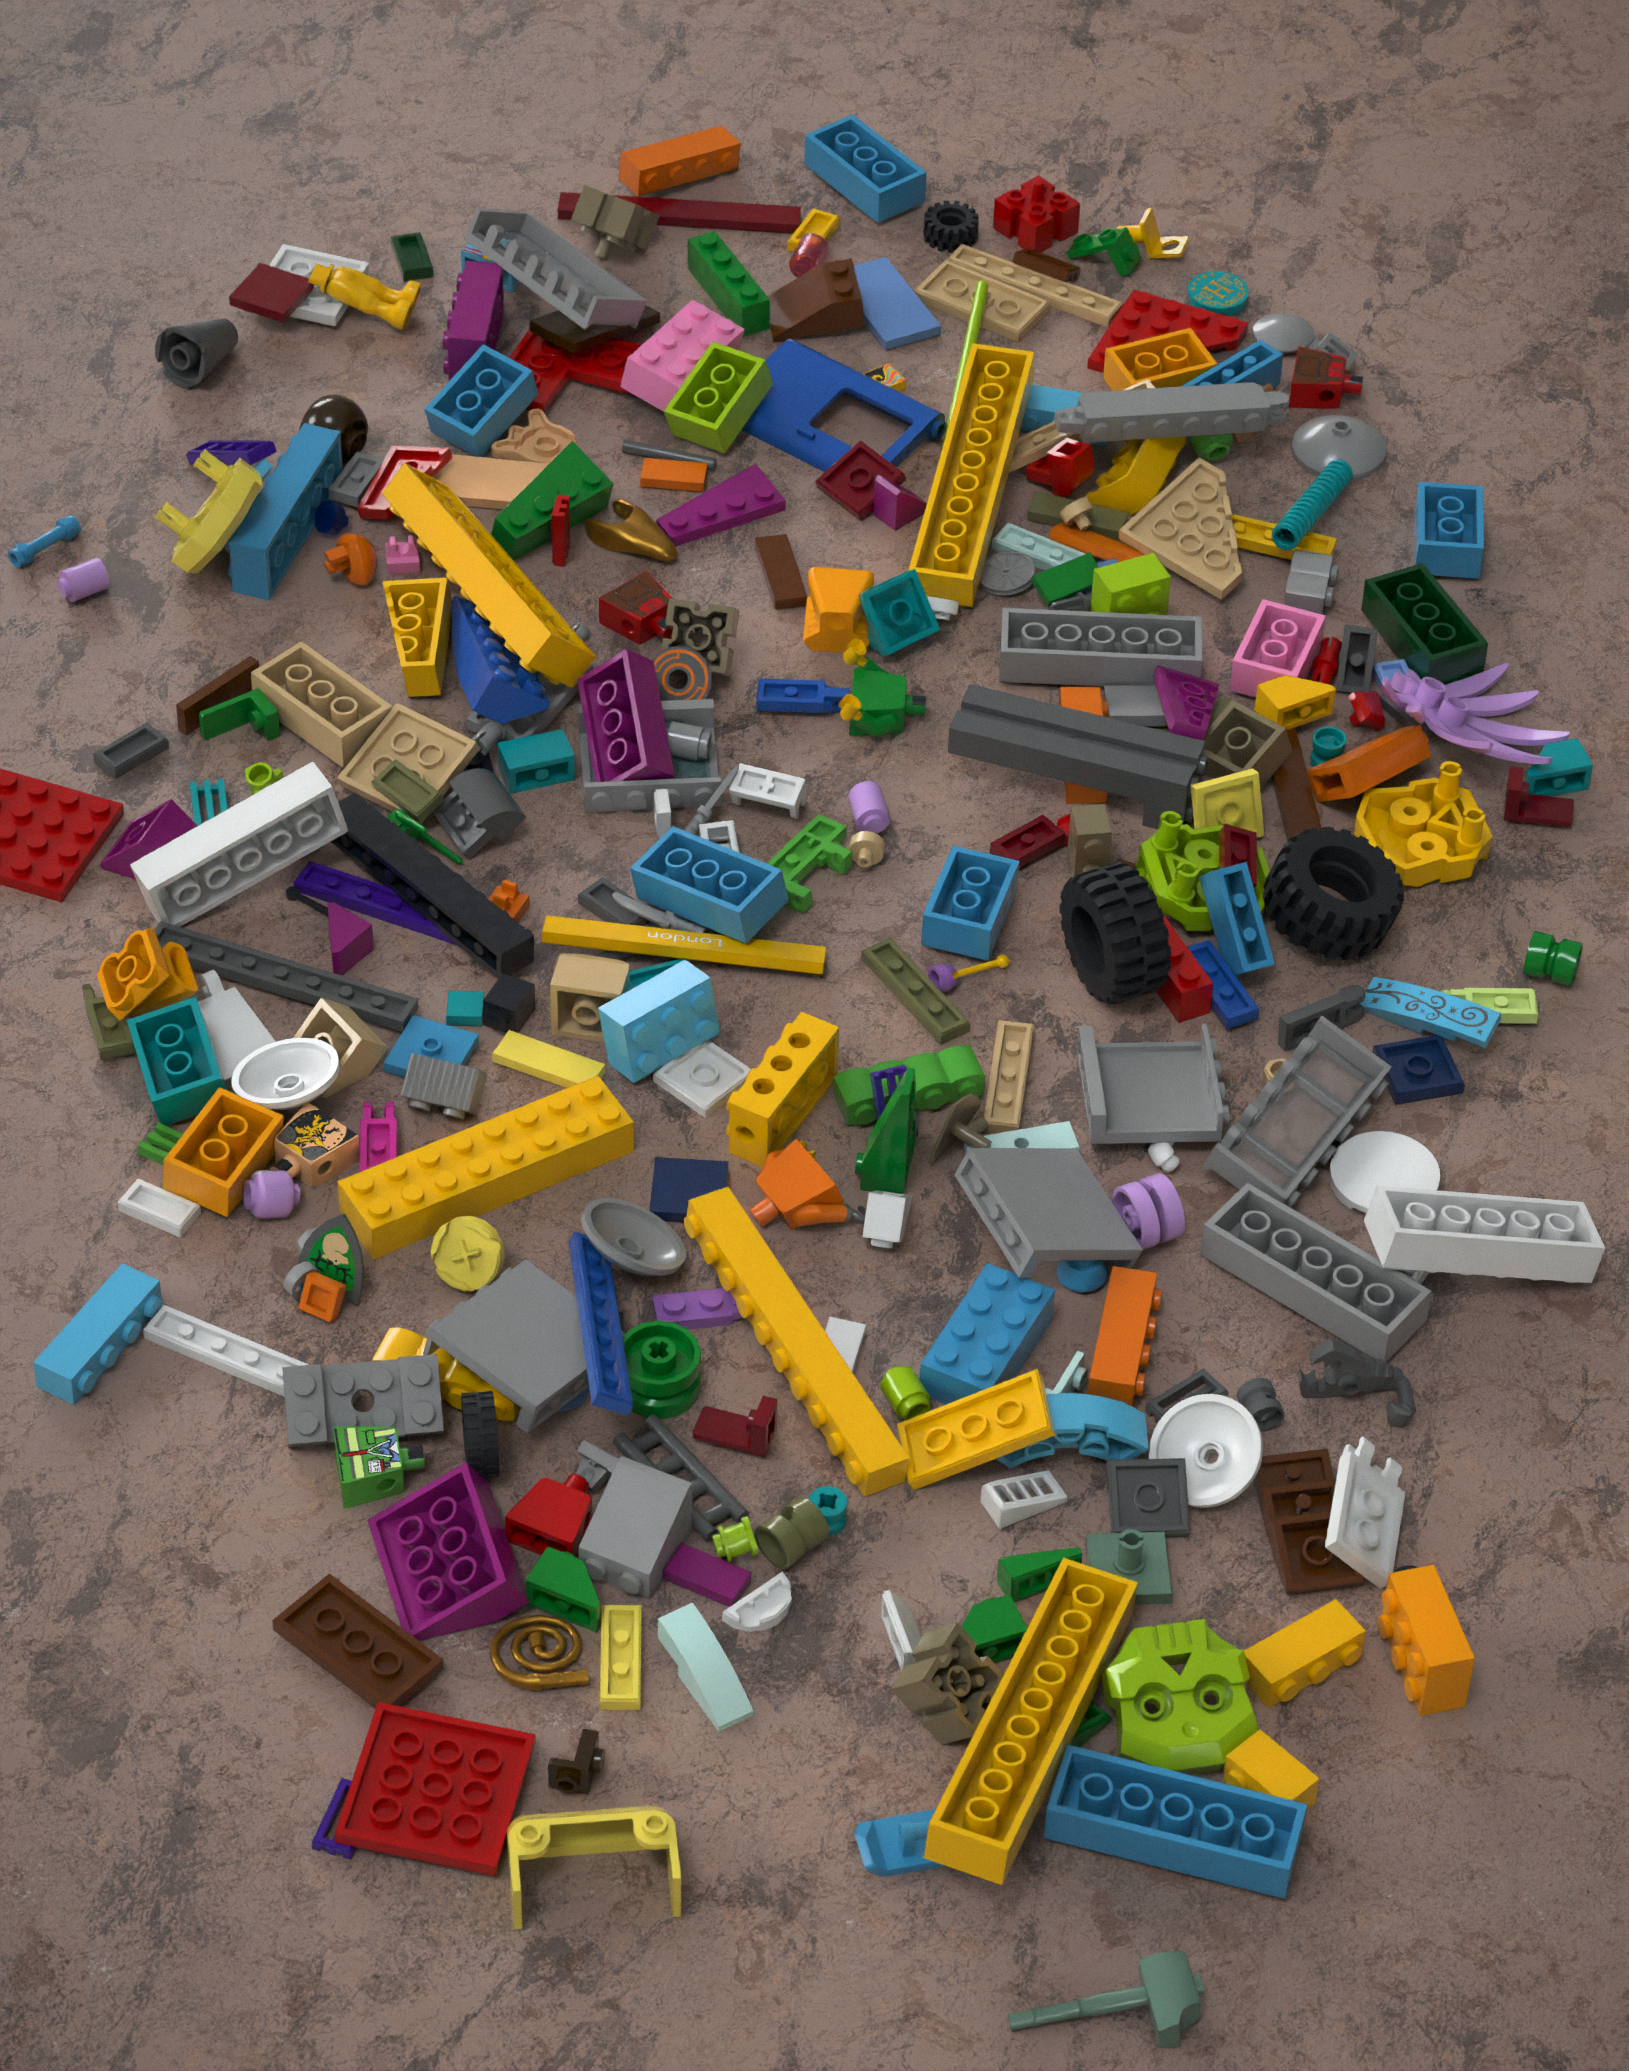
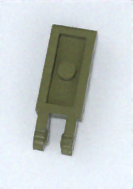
[82,983,136,1060]

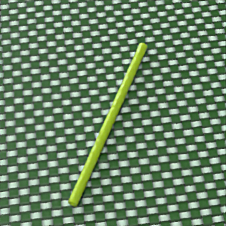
[941,281,989,451]

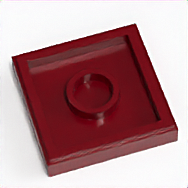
[229,263,315,323]
[815,440,906,521]

